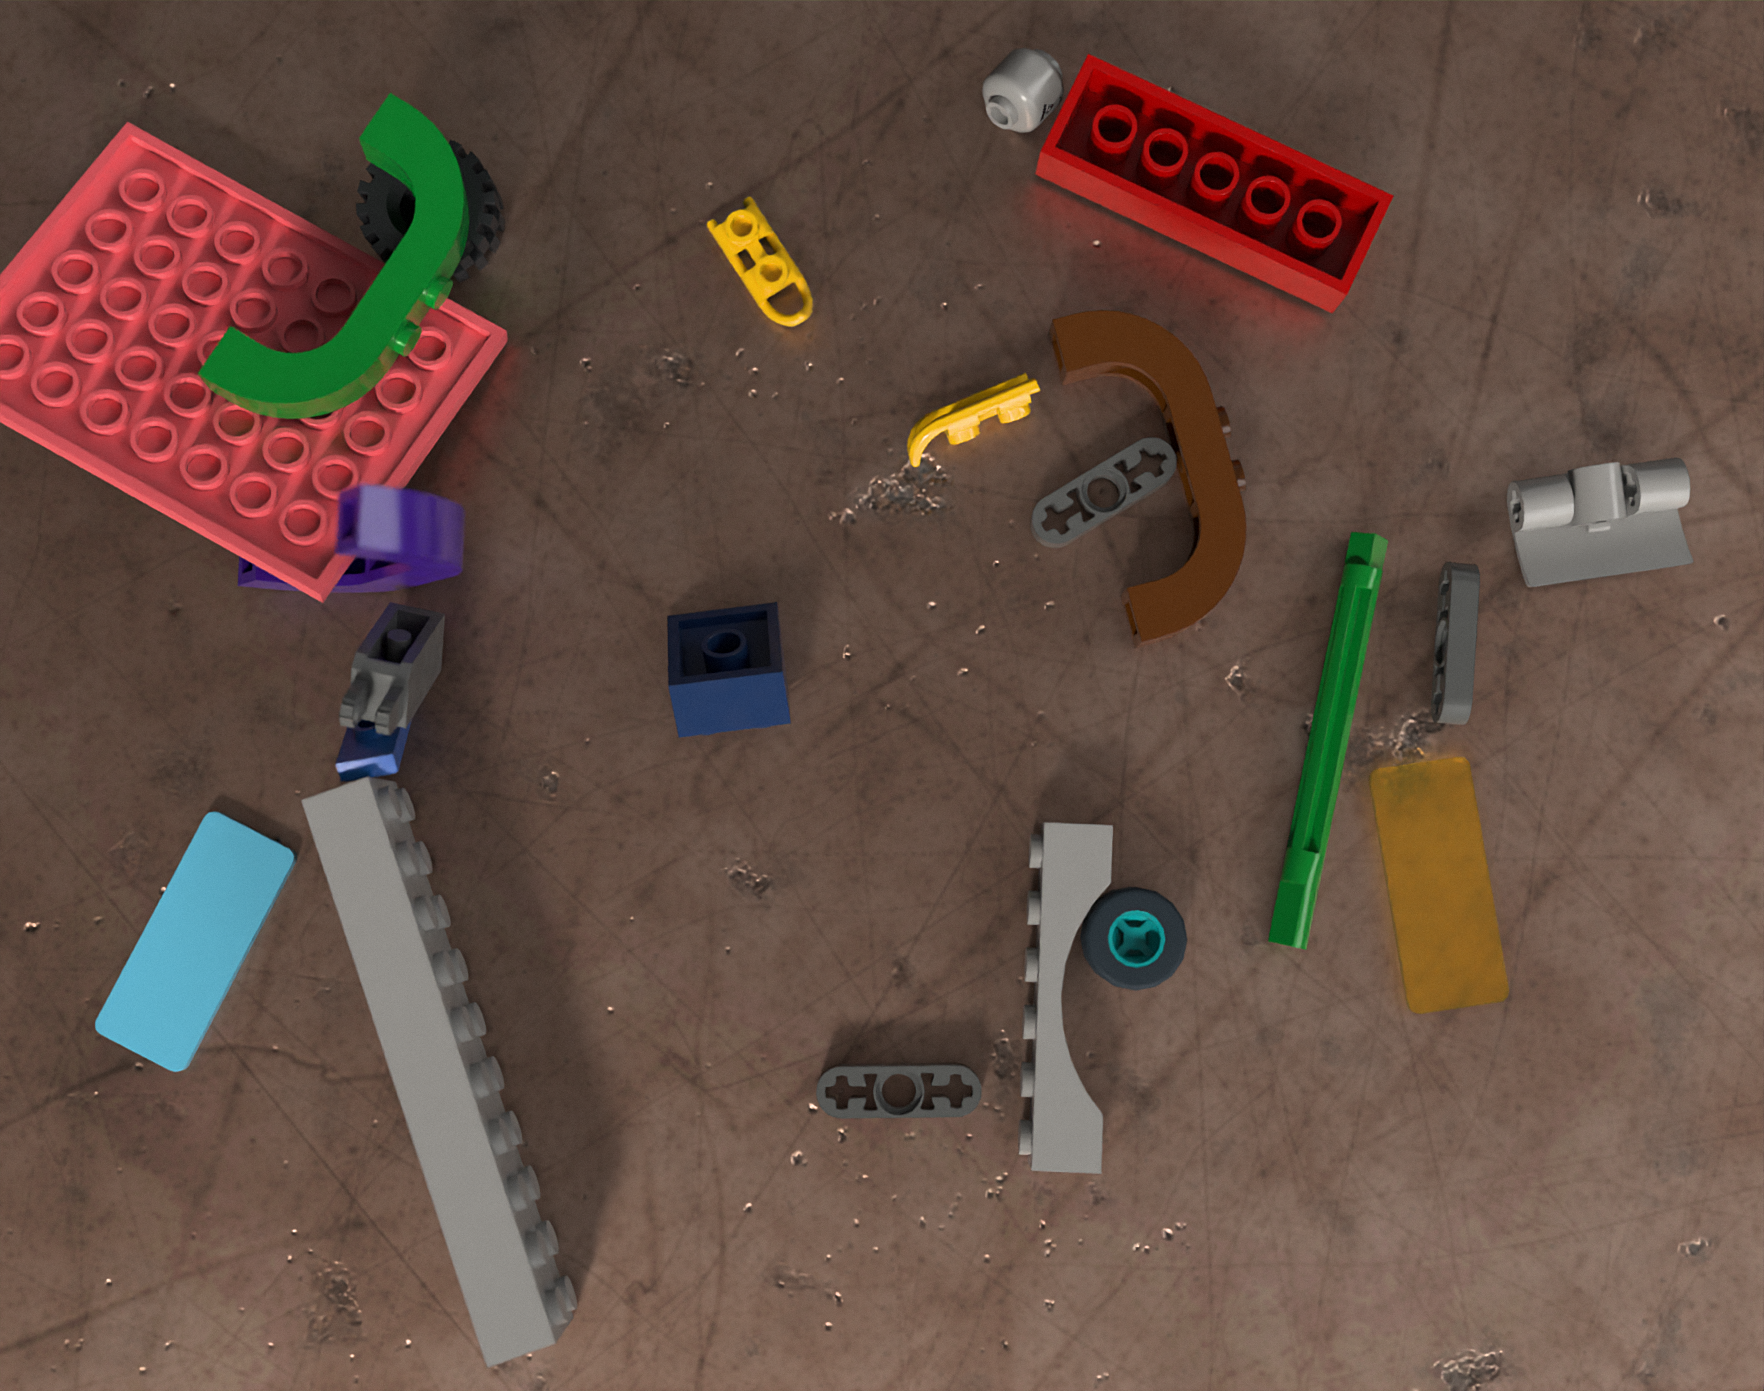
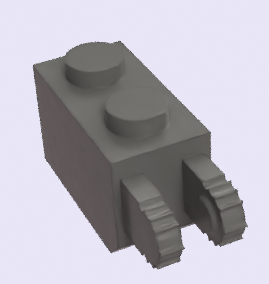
[338,602,445,736]

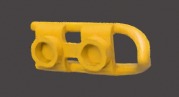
[706,196,813,327]
[907,373,1040,467]

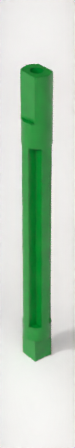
[1267,532,1388,950]

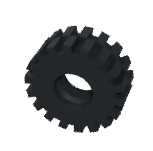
[356,139,505,283]

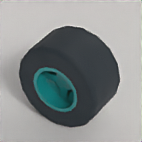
[1080,887,1188,991]

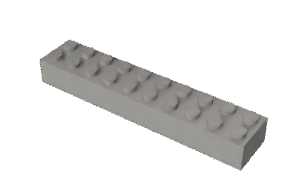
[301,777,577,1368]

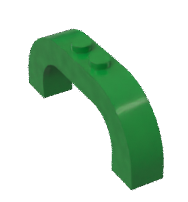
[198,93,469,419]

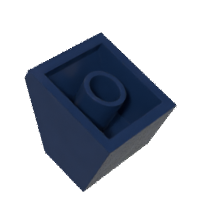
[667,602,791,738]

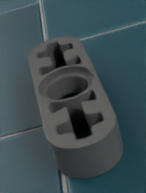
[1030,437,1177,548]
[1431,562,1480,725]
[816,1063,982,1119]

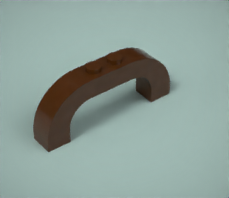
[1048,310,1247,648]

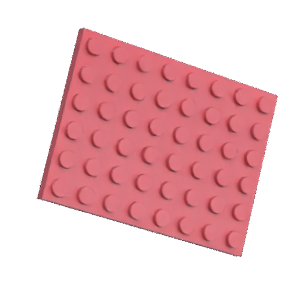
[0,122,507,603]

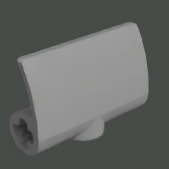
[1507,458,1693,587]

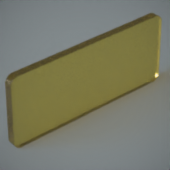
[1368,757,1509,1014]

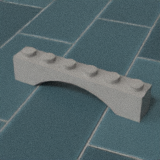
[1018,822,1113,1174]

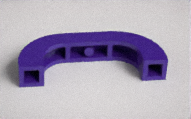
[238,483,465,593]

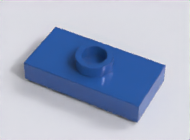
[335,719,412,782]

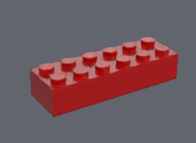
[1036,54,1394,313]

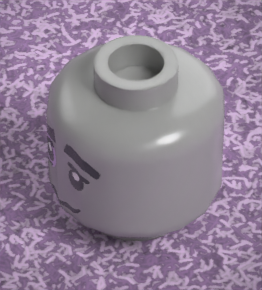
[982,48,1064,133]

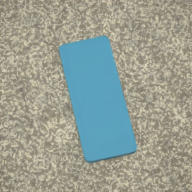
[95,812,297,1072]

